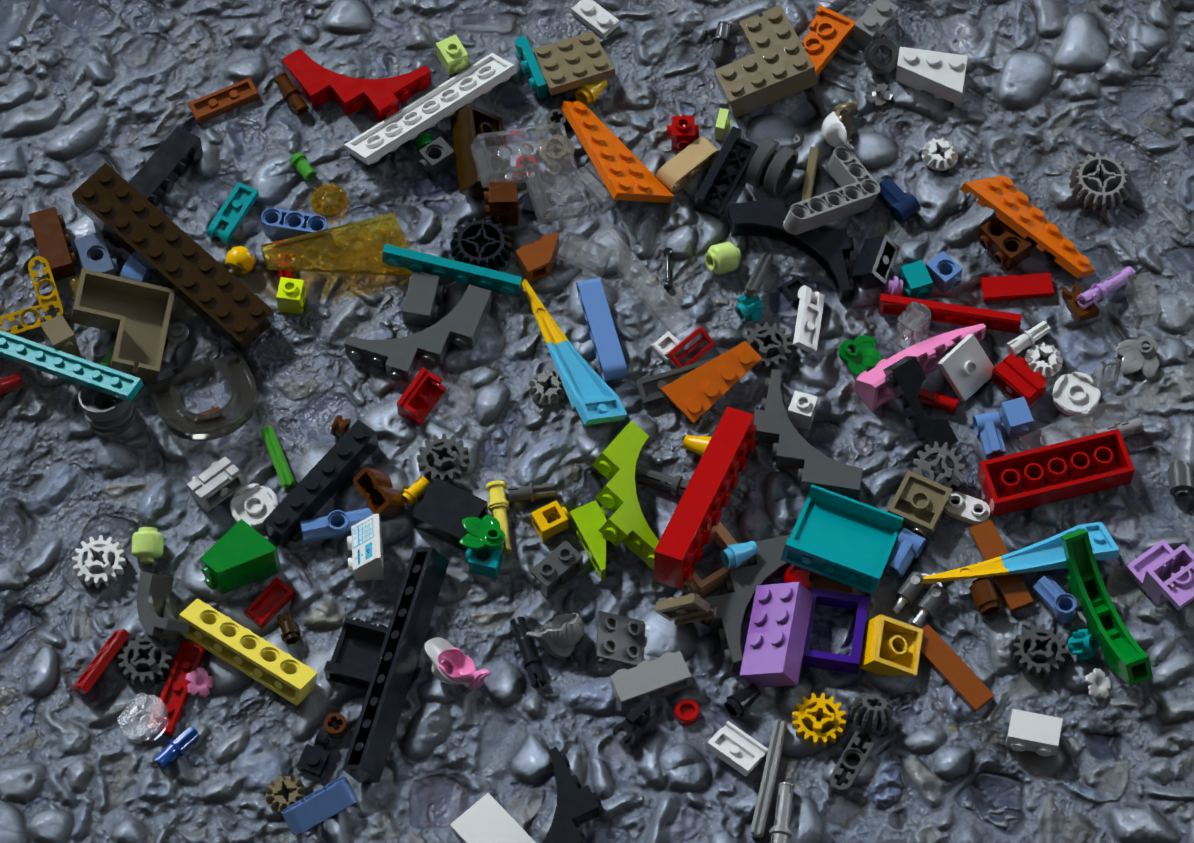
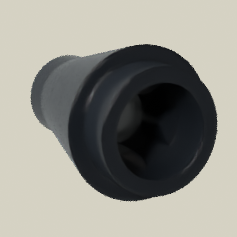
[724,684,761,718]

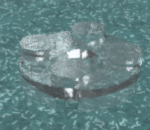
[117,693,169,744]

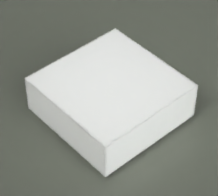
[651,331,685,364]

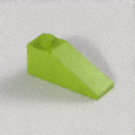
[570,500,609,581]

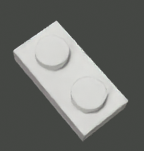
[571,0,619,39]

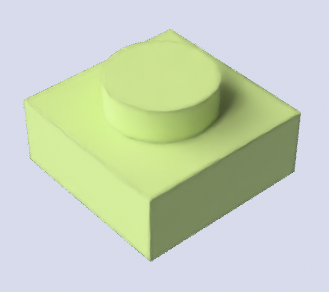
[715,108,732,141]

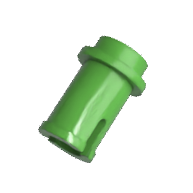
[289,152,317,182]

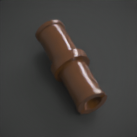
[274,73,309,116]

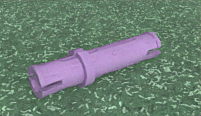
[1076,266,1136,309]

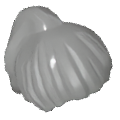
[526,613,584,659]

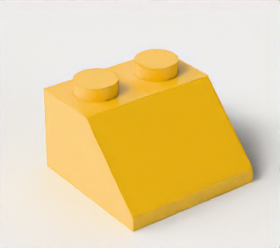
[859,614,923,677]

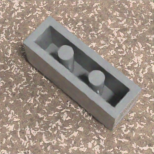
[610,651,691,712]

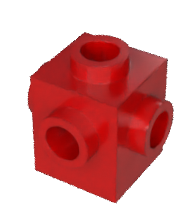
[667,115,699,151]

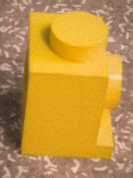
[531,500,570,542]

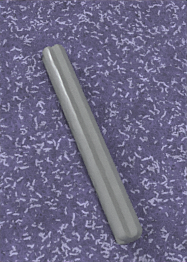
[750,720,788,838]

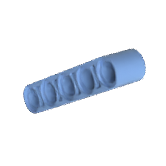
[576,277,628,382]

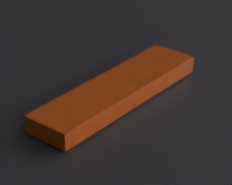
[968,520,1033,613]
[920,624,994,713]

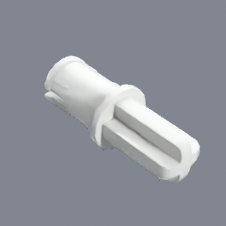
[1006,321,1051,356]

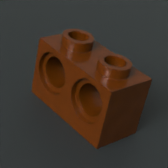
[484,182,518,226]
[978,217,1032,271]

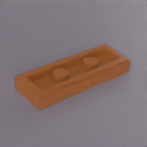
[188,78,260,124]

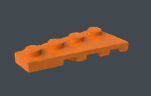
[802,5,856,77]
[660,341,762,424]

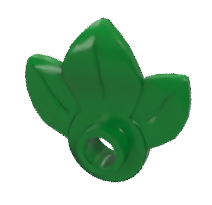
[838,335,883,377]
[459,515,505,551]

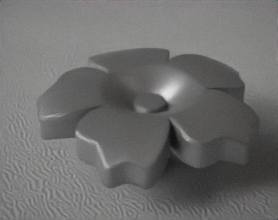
[864,83,893,107]

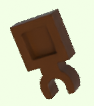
[1061,284,1100,322]

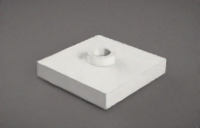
[937,334,994,401]

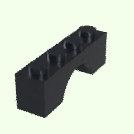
[883,356,958,455]

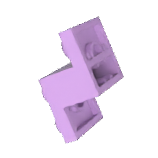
[1125,539,1194,611]

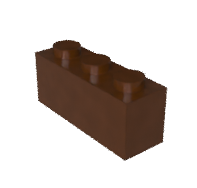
[28,207,78,281]

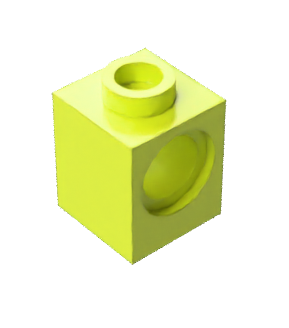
[276,277,306,314]

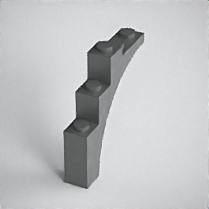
[344,285,492,383]
[754,369,863,501]
[704,534,791,672]

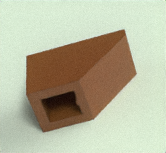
[516,232,559,284]

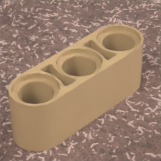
[656,136,720,193]

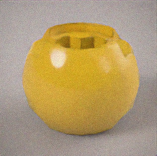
[225,246,255,275]

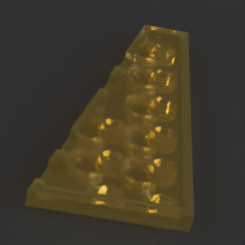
[261,213,412,277]

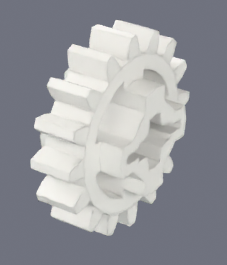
[72,535,127,588]

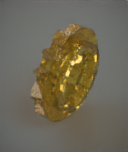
[310,182,347,216]

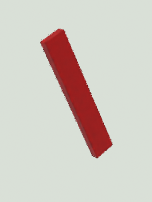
[878,294,1022,333]

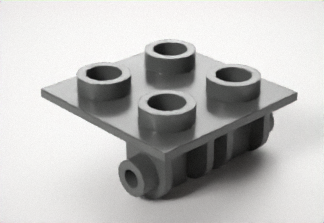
[596,611,644,666]

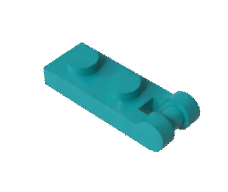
[515,36,547,99]
[207,182,259,244]

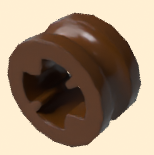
[331,415,351,438]
[324,713,347,738]

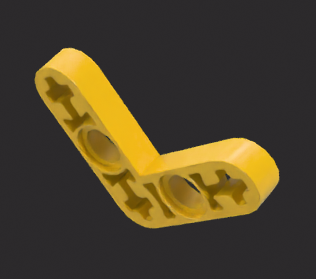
[0,256,64,335]

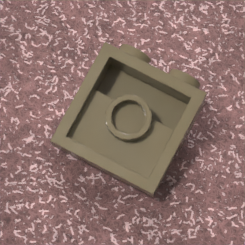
[887,470,953,538]

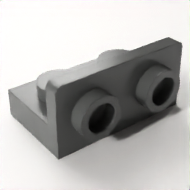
[531,541,583,599]

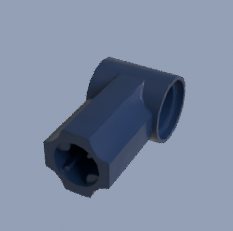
[878,178,921,223]

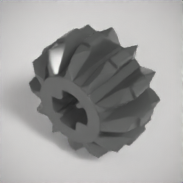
[850,692,894,733]

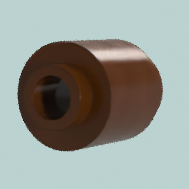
[969,577,1000,616]

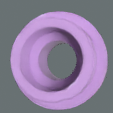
[885,276,903,296]

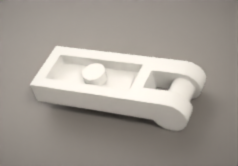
[793,285,825,353]

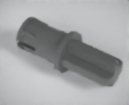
[711,21,732,63]
[508,483,557,503]

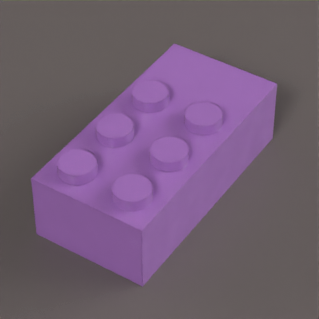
[740,582,814,688]

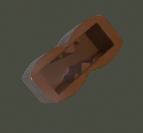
[353,467,405,517]

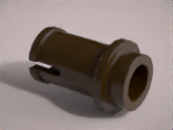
[277,611,301,645]

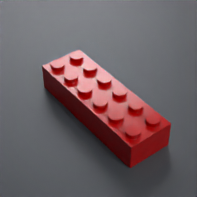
[977,429,1135,517]

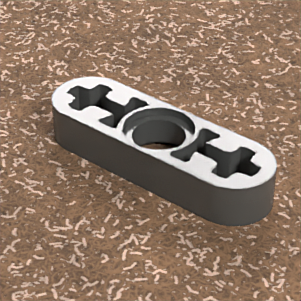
[829,728,876,794]

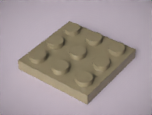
[532,31,616,96]

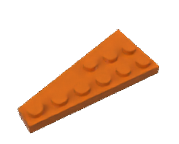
[561,101,674,203]
[960,175,1095,279]

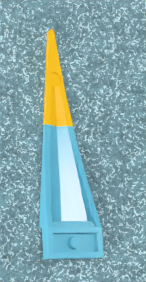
[522,279,628,425]
[922,522,1120,584]

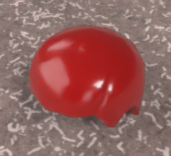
[784,564,817,588]

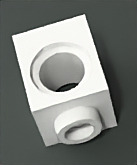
[788,390,818,431]

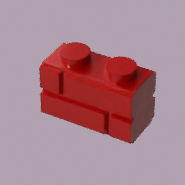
[991,353,1047,407]

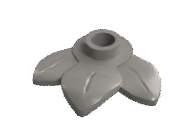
[1115,336,1159,379]

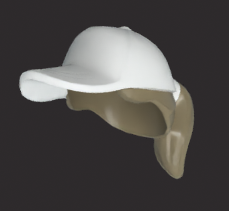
[821,101,858,149]

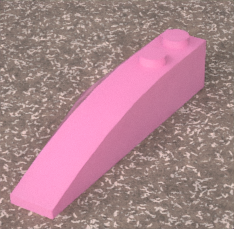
[855,324,986,411]

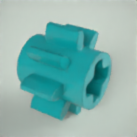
[735,294,764,323]
[1068,629,1099,660]

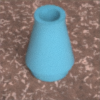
[720,541,758,569]

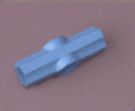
[300,508,374,544]

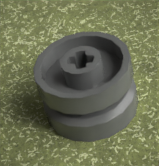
[745,138,798,197]

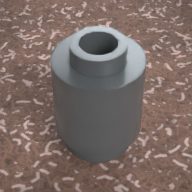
[1167,461,1194,499]

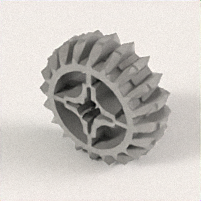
[1069,152,1132,212]

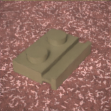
[655,593,717,626]

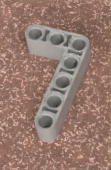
[783,146,880,235]

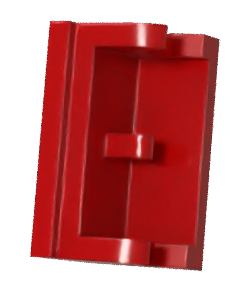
[397,367,446,426]

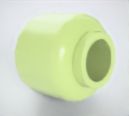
[705,242,741,275]
[131,527,164,564]

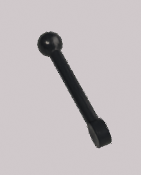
[663,248,673,291]

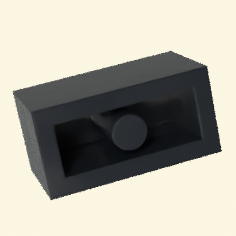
[851,234,900,290]

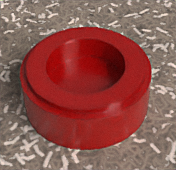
[675,699,700,726]

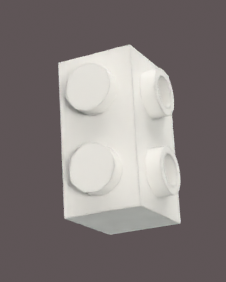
[1005,709,1063,756]

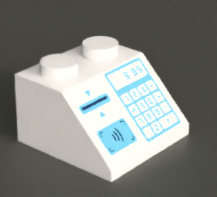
[347,514,384,581]

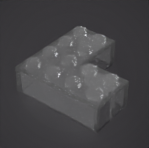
[470,123,589,223]

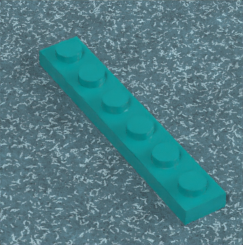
[382,244,522,296]

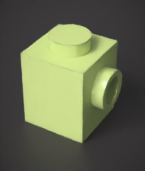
[436,35,469,76]

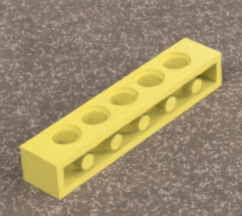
[178,598,318,706]

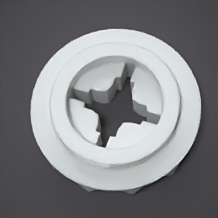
[922,137,958,171]
[1025,342,1063,377]

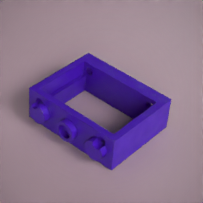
[801,588,869,674]

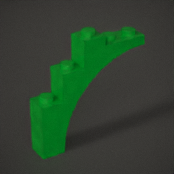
[1061,528,1153,687]

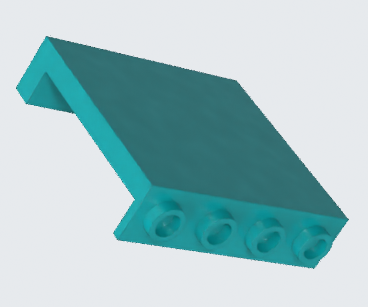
[781,484,904,595]

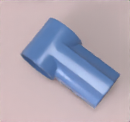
[973,411,1006,459]
[884,528,926,578]
[1033,575,1077,624]

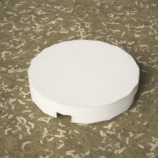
[1052,372,1101,417]
[230,483,278,530]

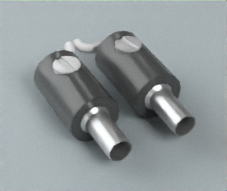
[890,571,948,627]

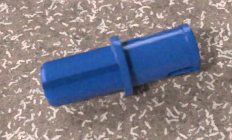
[153,727,200,770]

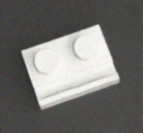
[706,721,768,777]

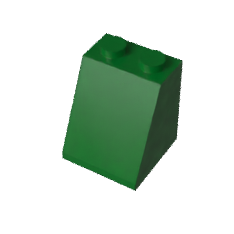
[200,519,281,594]

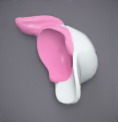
[424,637,490,690]

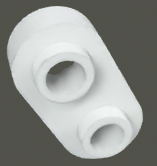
[943,491,990,525]

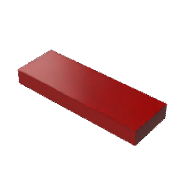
[980,273,1054,302]
[73,629,131,695]

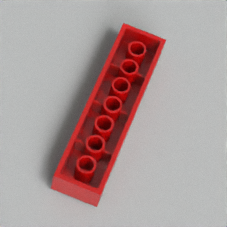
[654,406,757,590]

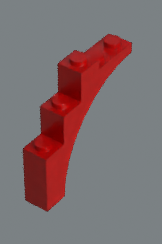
[281,48,432,122]

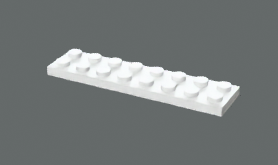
[344,53,517,165]

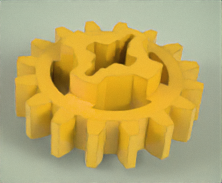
[792,693,846,747]

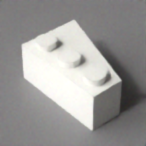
[895,47,968,108]

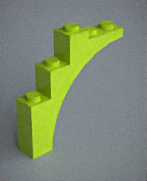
[592,420,659,570]

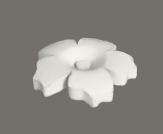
[1085,668,1111,699]

